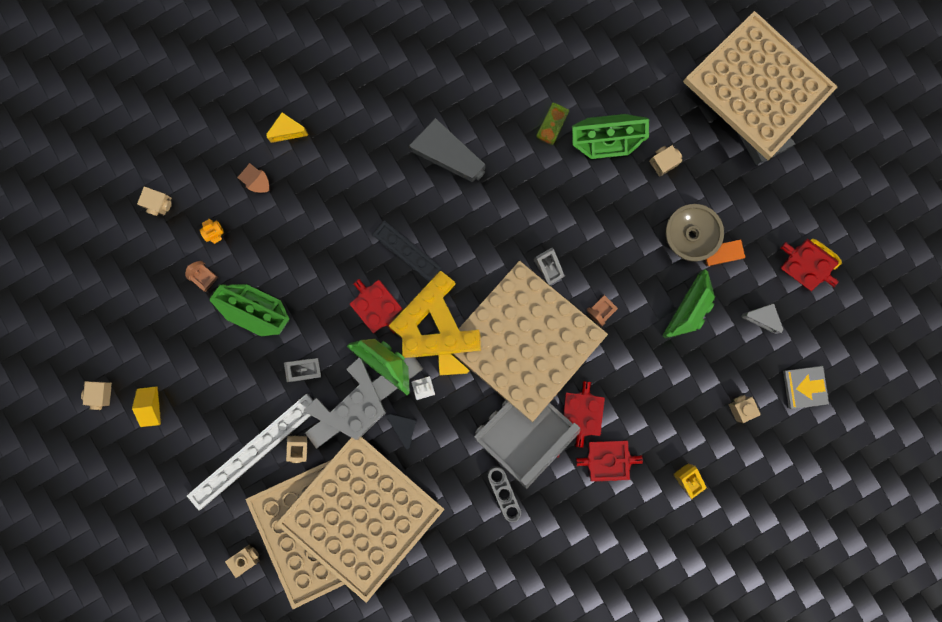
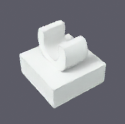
[412,376,435,400]

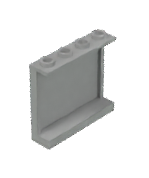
[474,400,580,489]

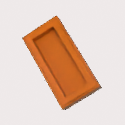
[705,240,745,266]

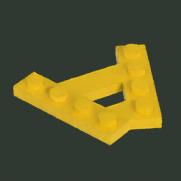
[389,271,481,358]

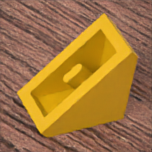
[266,113,308,143]
[438,354,470,375]
[132,387,161,427]
[673,463,706,499]

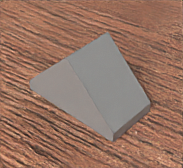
[534,248,565,285]
[741,304,783,334]
[284,358,321,382]

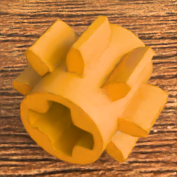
[200,219,224,244]

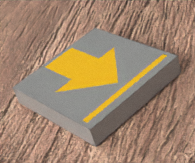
[783,366,829,409]

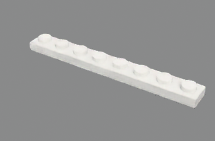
[187,394,313,511]

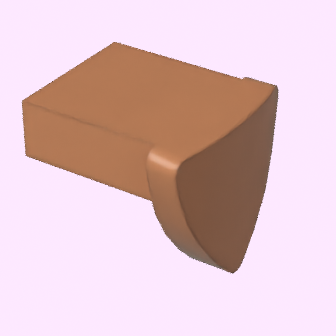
[237,163,269,193]
[185,261,218,292]
[586,295,618,326]

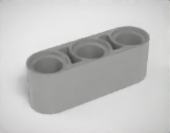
[488,466,521,522]

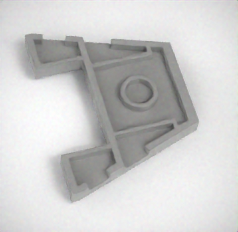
[304,358,386,440]

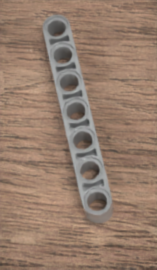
[305,357,423,449]

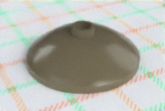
[666,204,724,261]

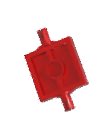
[780,238,839,291]
[350,279,404,334]
[564,381,605,447]
[576,440,643,481]

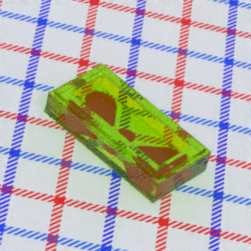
[536,103,570,145]

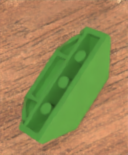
[572,114,649,159]
[662,269,715,338]
[210,284,289,336]
[347,339,410,395]

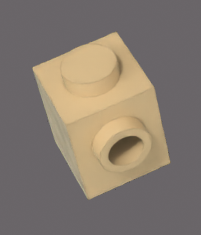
[650,145,682,177]
[137,187,171,216]
[81,382,112,410]
[729,395,761,423]
[286,436,307,463]
[225,545,260,578]

